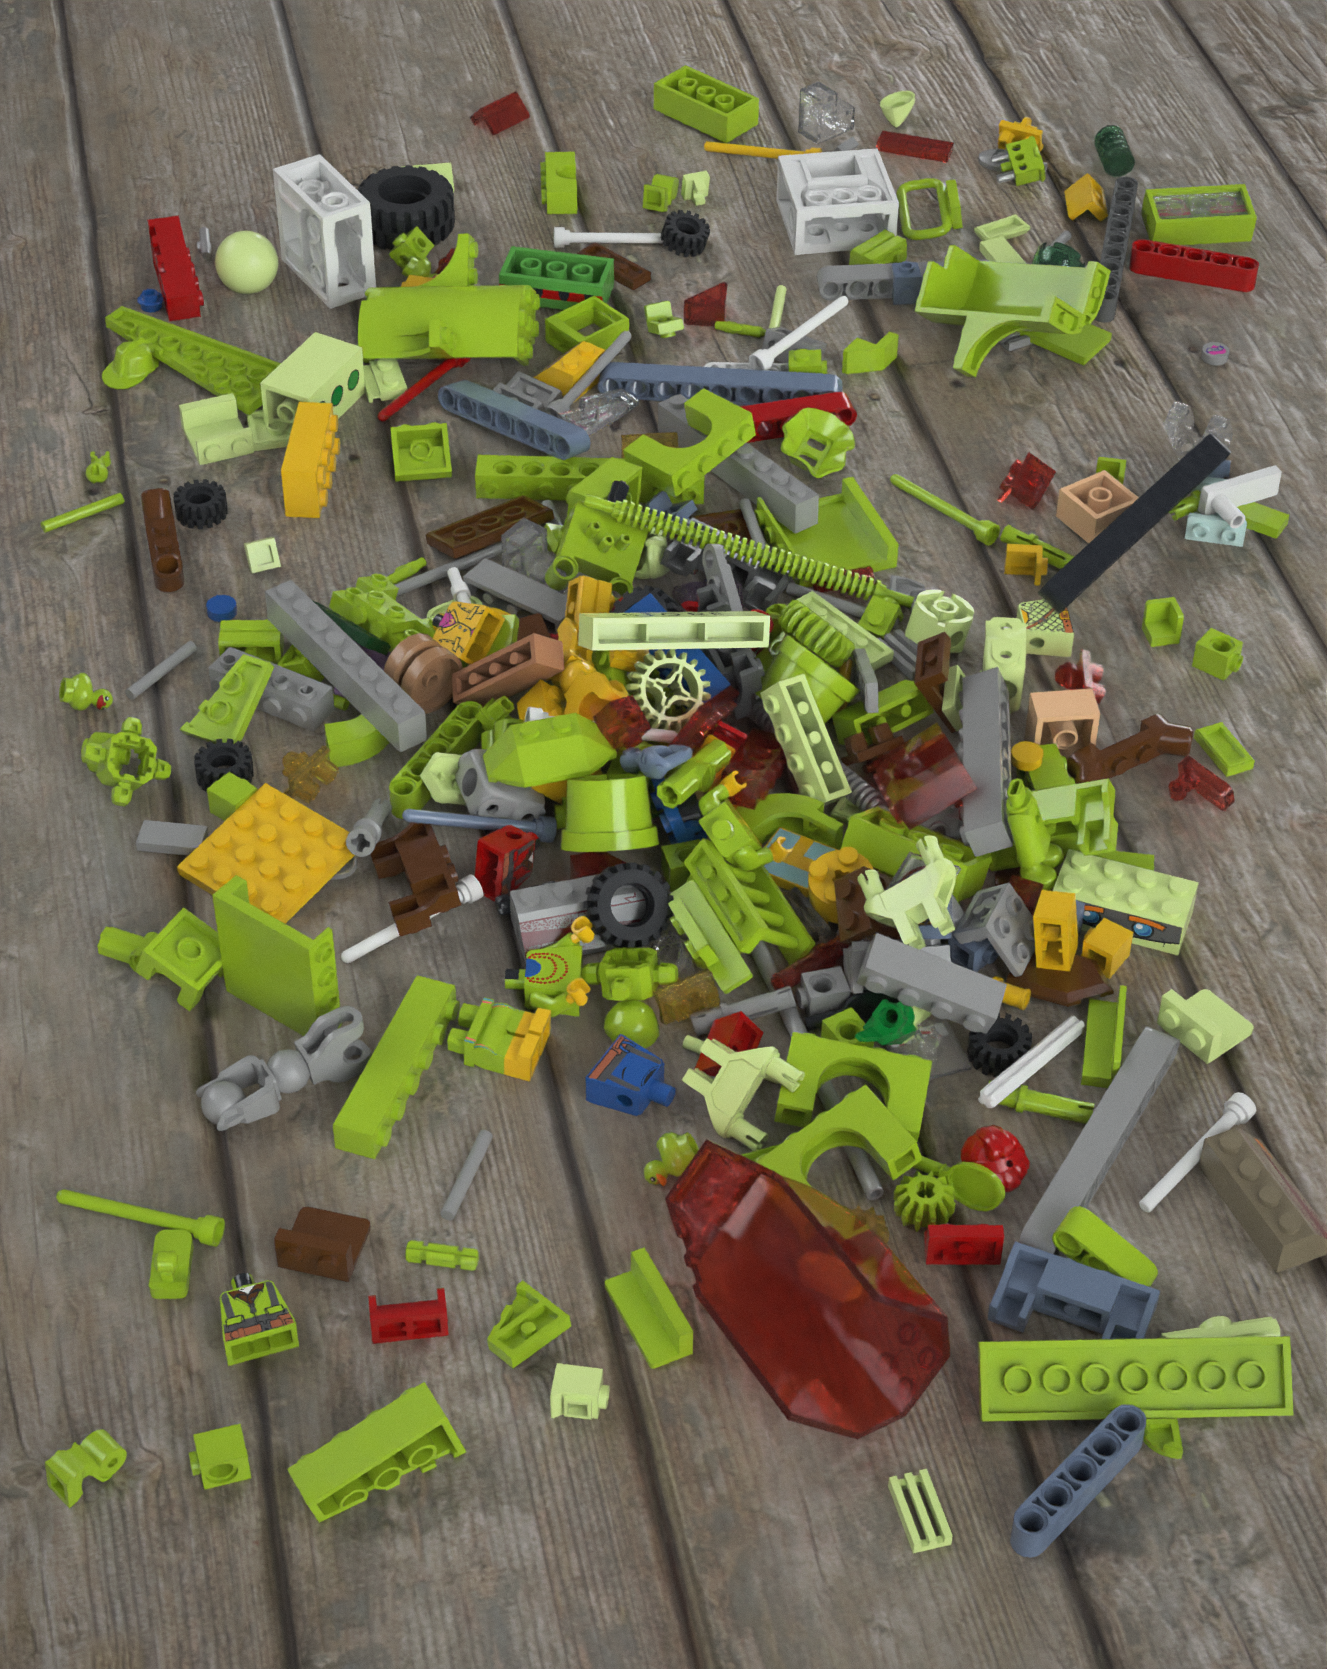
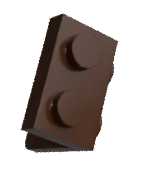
[834,866,909,945]
[274,1207,371,1282]

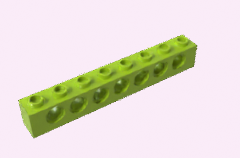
[475,455,705,504]

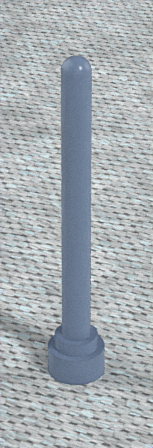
[402,809,556,843]

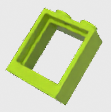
[545,296,630,353]

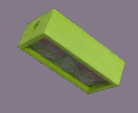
[1141,184,1257,245]

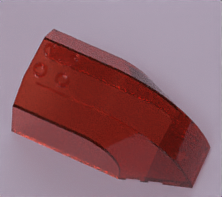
[665,1139,951,1440]

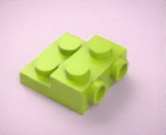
[390,422,452,482]

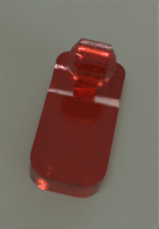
[1168,756,1235,811]

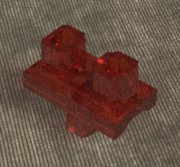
[1054,649,1106,705]

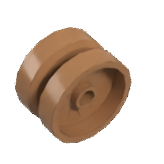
[384,633,463,714]

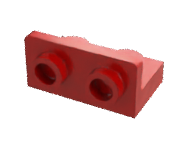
[924,1224,1004,1265]

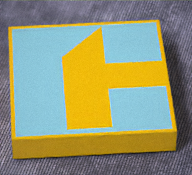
[764,827,838,898]

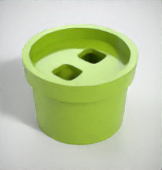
[755,633,861,724]
[561,773,659,852]

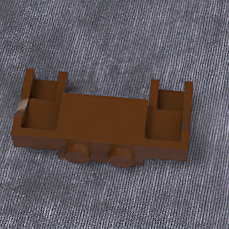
[370,822,462,937]

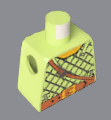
[1001,599,1074,657]

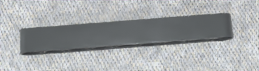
[1094,177,1138,323]

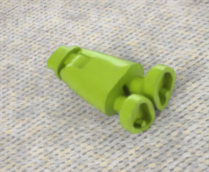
[1006,778,1064,893]

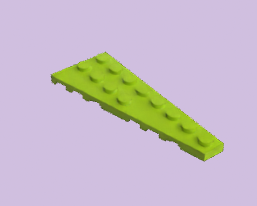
[105,306,281,415]

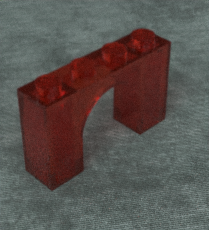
[872,722,977,830]

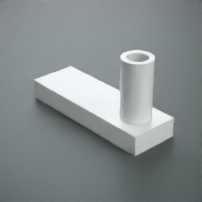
[1198,465,1282,528]

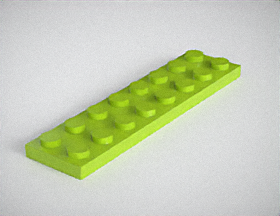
[977,1336,1294,1422]

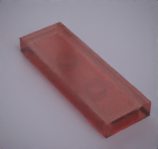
[876,131,954,163]

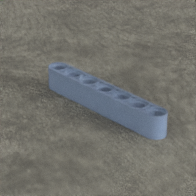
[438,379,591,460]

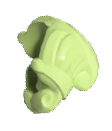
[634,526,670,579]

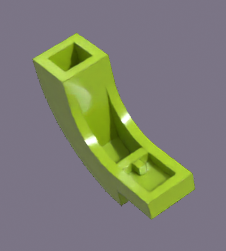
[324,714,390,768]
[736,793,843,850]

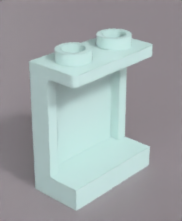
[1185,477,1247,547]

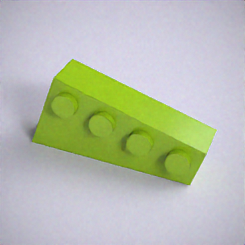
[287,1382,466,1523]

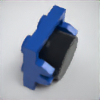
[650,777,708,844]

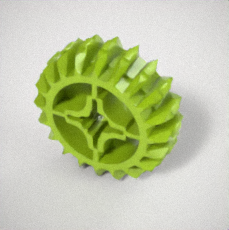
[778,599,855,667]

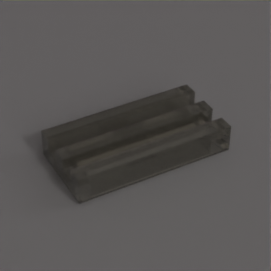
[782,887,831,943]

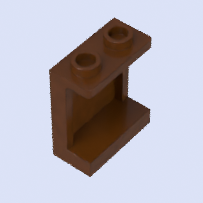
[914,632,957,733]

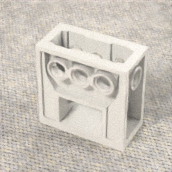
[776,148,899,255]
[273,154,376,309]

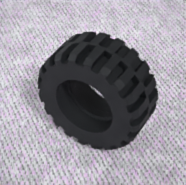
[358,165,455,250]

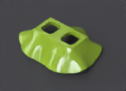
[781,408,855,478]

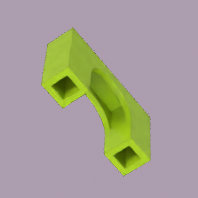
[623,388,756,498]
[774,1032,932,1141]
[748,1084,923,1245]

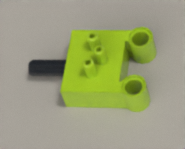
[545,480,648,601]

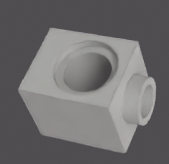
[796,966,851,1017]

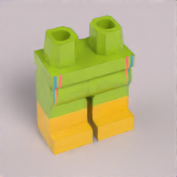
[447,997,551,1082]

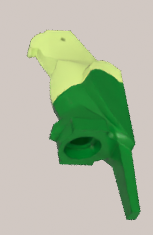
[854,999,931,1046]

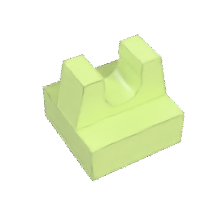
[681,171,710,206]
[244,537,281,573]

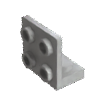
[953,883,1035,977]

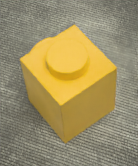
[1081,918,1134,979]

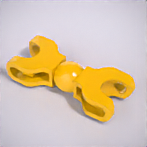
[544,617,629,722]

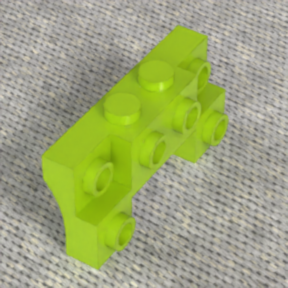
[329,574,436,652]
[988,778,1118,871]

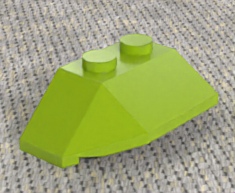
[483,713,617,788]

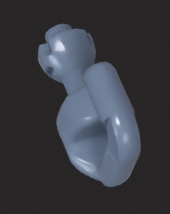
[620,744,693,779]

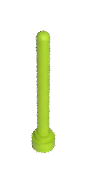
[890,474,1000,546]
[56,1189,225,1247]

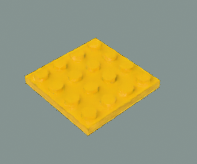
[177,783,355,924]

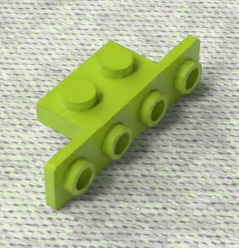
[668,880,753,994]

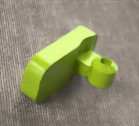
[149,1229,194,1299]

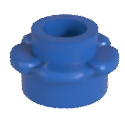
[137,289,164,313]

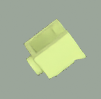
[550,1363,610,1420]

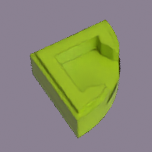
[1143,1418,1183,1459]

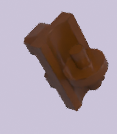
[841,722,905,779]

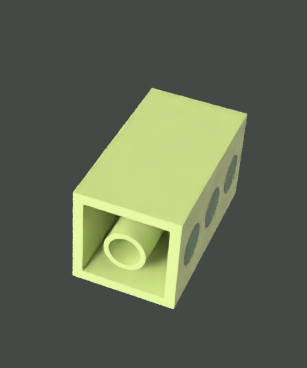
[261,332,365,435]

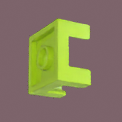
[135,907,224,1012]

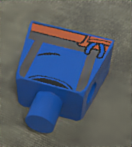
[586,1034,676,1116]

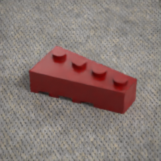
[147,215,204,322]

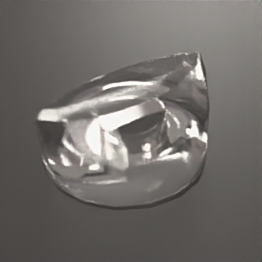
[651,931,696,984]

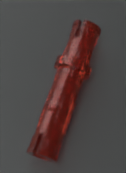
[771,934,852,991]

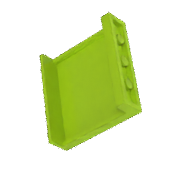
[754,477,899,588]
[212,875,342,1036]

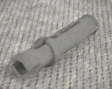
[690,985,796,1037]

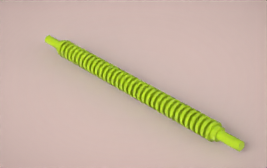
[583,494,914,608]

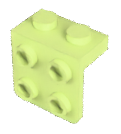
[1157,989,1254,1064]

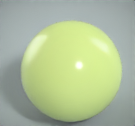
[215,230,278,294]

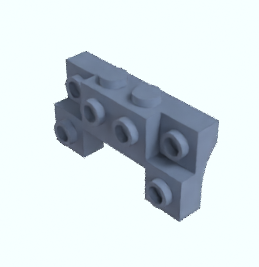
[987,1241,1160,1339]

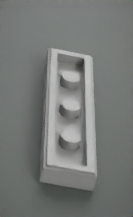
[853,648,879,713]

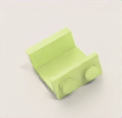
[179,393,254,465]

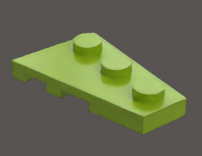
[180,654,274,744]

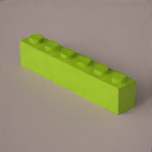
[333,975,460,1159]

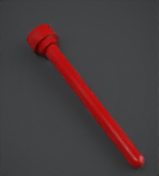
[377,358,471,422]

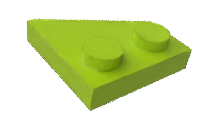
[487,1280,571,1369]

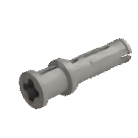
[346,798,392,857]

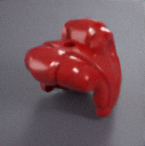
[961,1125,1030,1192]

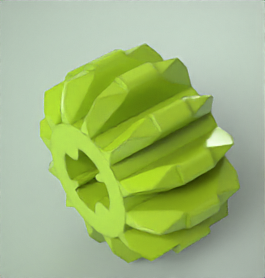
[893,1170,956,1232]

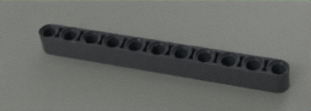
[1038,432,1232,614]

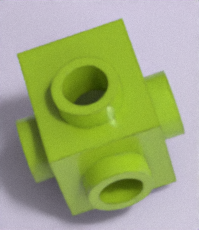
[388,226,434,270]

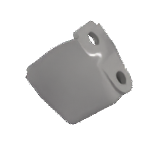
[455,749,546,821]

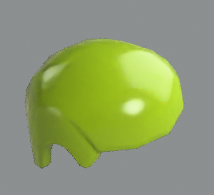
[604,1000,660,1049]

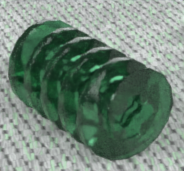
[1094,125,1135,177]

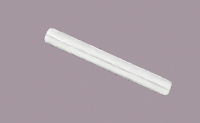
[978,1016,1085,1108]

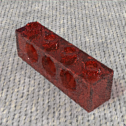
[720,728,788,810]

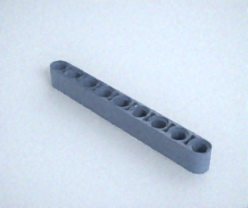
[598,362,843,406]

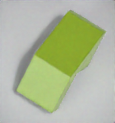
[842,331,899,374]

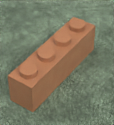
[452,633,564,707]

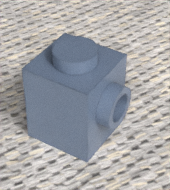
[948,931,999,972]

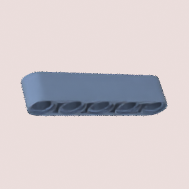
[1010,1404,1146,1558]

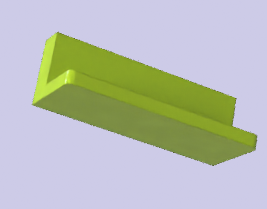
[1081,985,1127,1088]
[605,1247,693,1369]

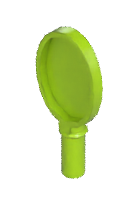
[913,1156,1005,1211]

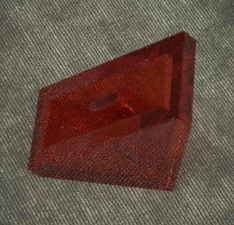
[684,282,728,327]

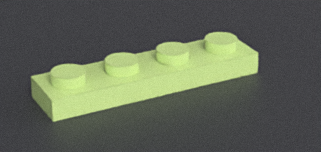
[796,591,894,671]

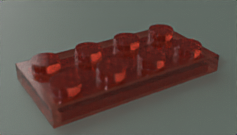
[668,685,740,753]

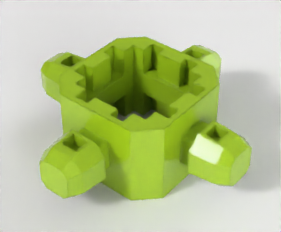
[81,717,171,807]
[581,948,678,1001]

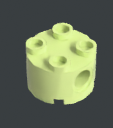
[905,590,974,653]

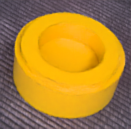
[1011,741,1043,771]

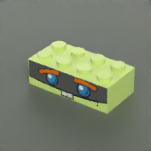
[1053,849,1199,955]

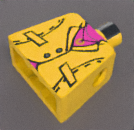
[432,601,505,665]

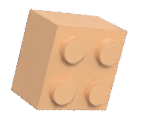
[1056,470,1139,544]
[1024,689,1100,761]

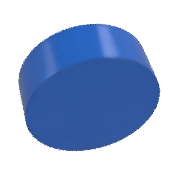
[206,595,237,622]

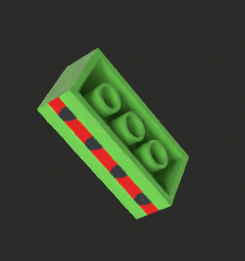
[499,246,614,311]

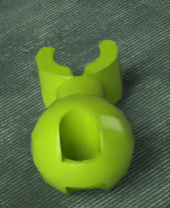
[86,451,111,484]

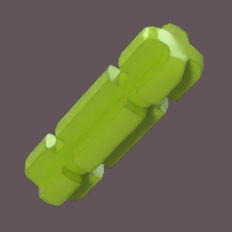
[405,1240,479,1271]

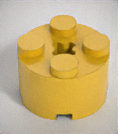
[808,847,874,927]

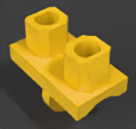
[998,117,1043,152]

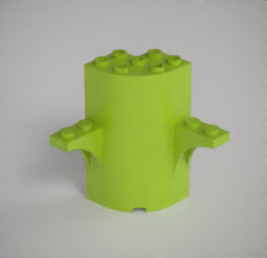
[358,233,540,366]
[914,245,1111,377]

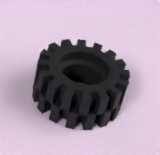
[660,210,710,257]
[173,479,228,529]
[194,738,254,792]
[967,1012,1032,1078]

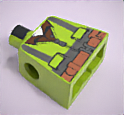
[220,1273,299,1366]

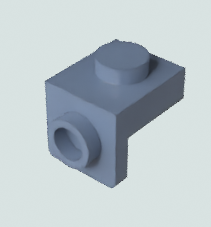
[892,261,922,305]
[645,491,697,523]

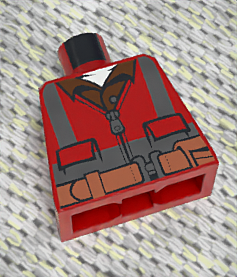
[475,825,541,902]

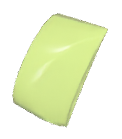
[880,91,915,128]

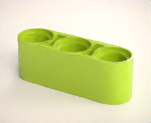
[1052,1206,1158,1287]

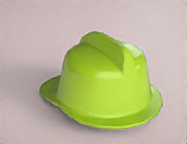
[102,337,159,390]

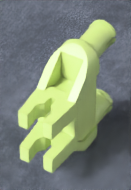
[857,835,956,950]
[682,1039,805,1151]

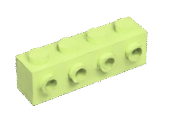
[760,674,852,806]

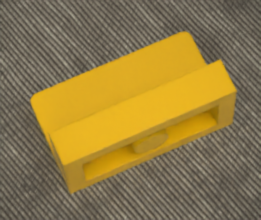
[1064,173,1108,222]

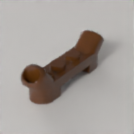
[140,488,184,592]
[1067,714,1193,784]

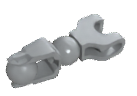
[196,1006,372,1131]

